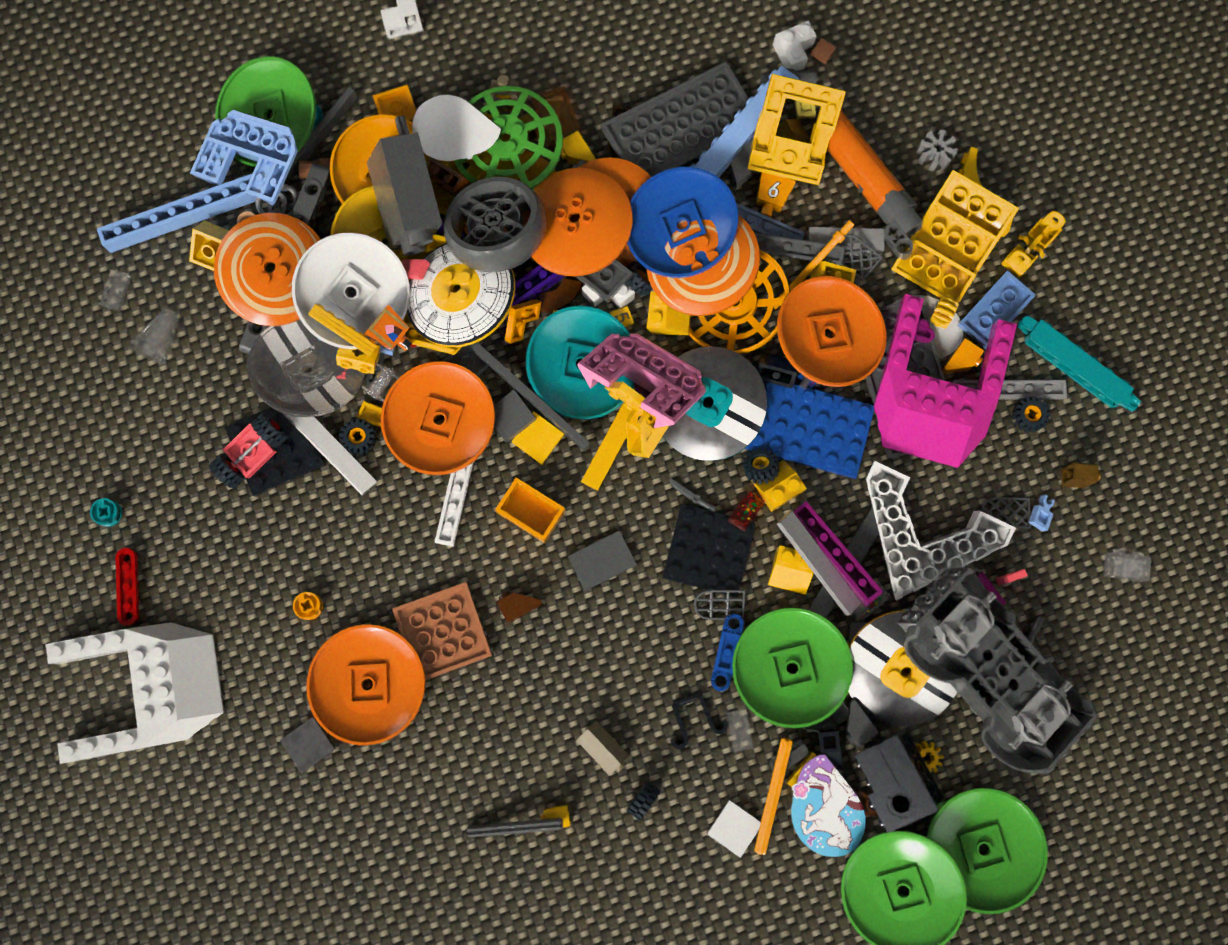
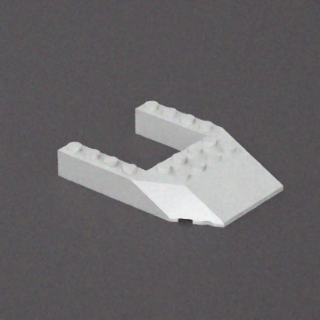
[46,623,224,764]

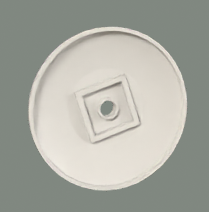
[292,233,410,349]

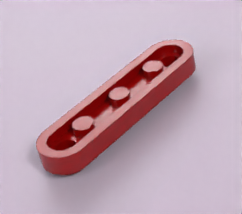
[115,548,139,626]

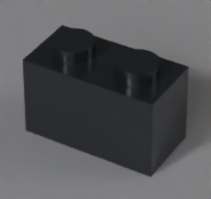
[757,352,797,389]

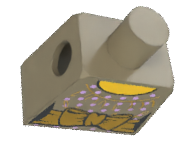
[488,75,523,115]

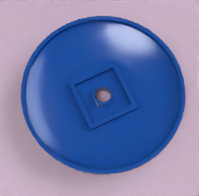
[627,167,739,278]

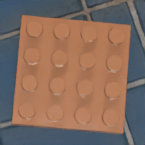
[392,582,492,681]

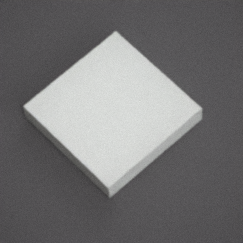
[707,800,761,858]

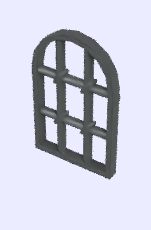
[694,589,745,620]

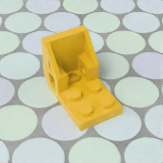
[604,382,669,458]

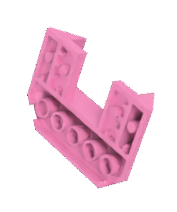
[578,334,706,428]

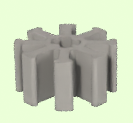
[917,130,958,171]

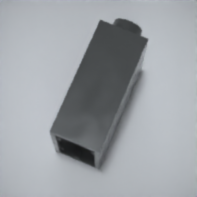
[367,133,442,256]

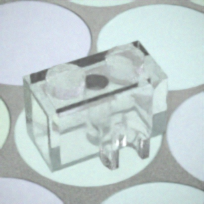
[1103,549,1151,582]

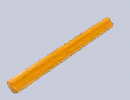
[754,738,793,854]

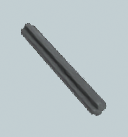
[467,818,563,837]

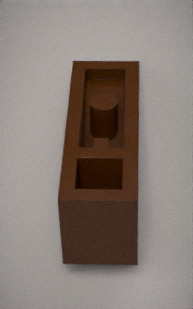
[426,157,471,197]

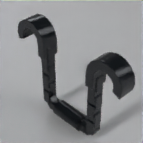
[670,693,728,749]

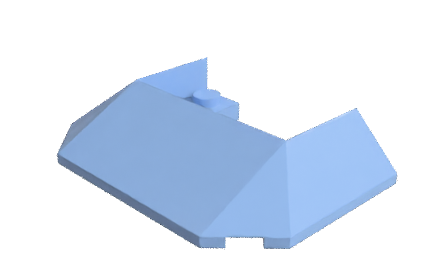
[190,110,298,205]

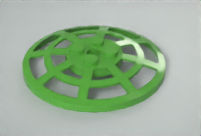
[454,86,563,189]

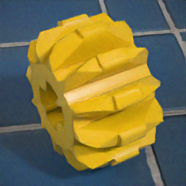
[930,295,959,329]
[915,741,944,773]

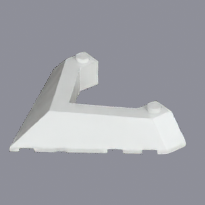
[866,461,1016,600]

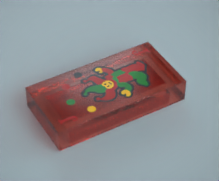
[728,491,765,531]

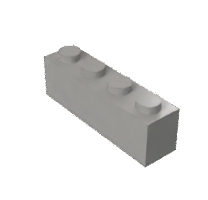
[807,227,884,258]

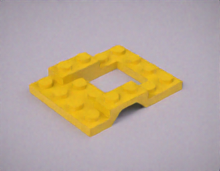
[747,73,846,185]

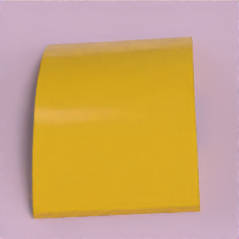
[891,170,1019,302]

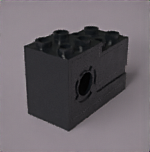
[855,727,946,833]

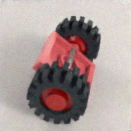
[209,412,288,489]

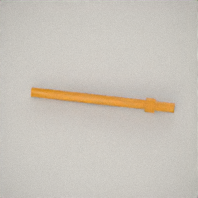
[773,220,854,310]

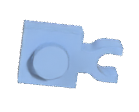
[1028,495,1055,531]

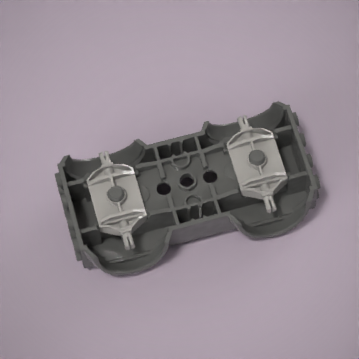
[898,567,1098,774]

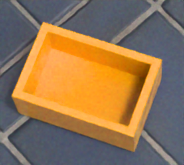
[495,477,566,543]

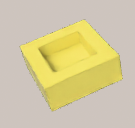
[794,100,816,119]

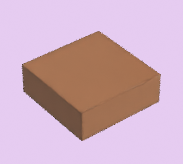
[811,38,836,64]

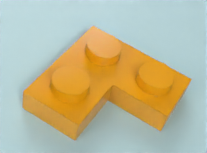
[505,299,542,344]

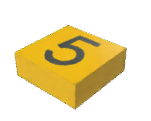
[610,306,634,328]

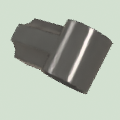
[770,739,810,771]

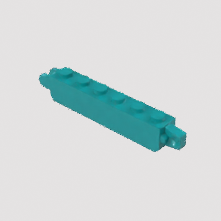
[1018,316,1141,412]

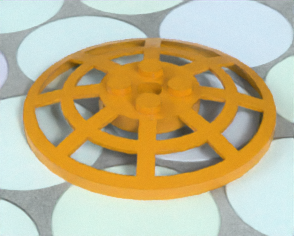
[689,250,790,354]

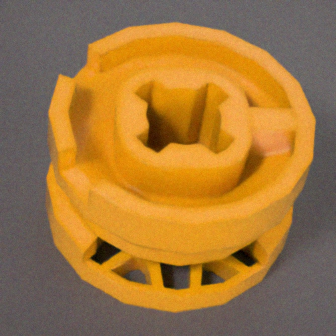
[293,592,323,620]

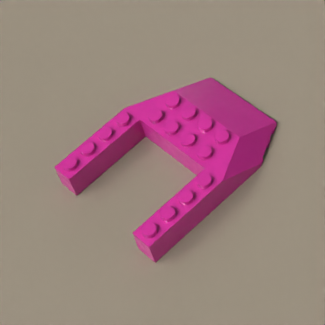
[874,294,1017,468]

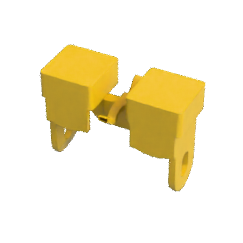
[1001,211,1066,278]

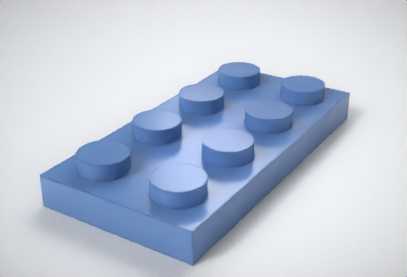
[957,271,1036,350]

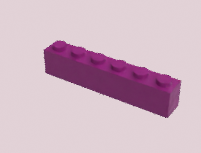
[793,501,883,607]

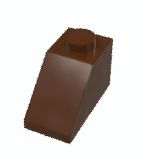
[496,592,543,624]

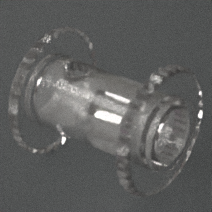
[362,364,399,402]

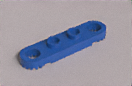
[711,614,744,691]

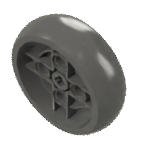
[444,177,547,272]

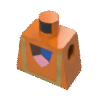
[364,305,413,351]

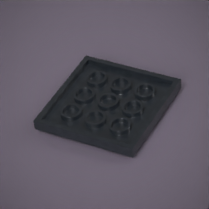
[224,407,326,497]
[662,504,756,598]

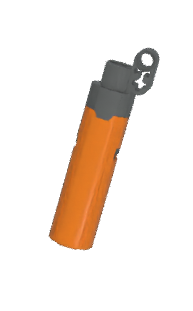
[827,110,923,260]

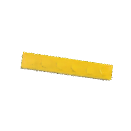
[308,303,377,356]

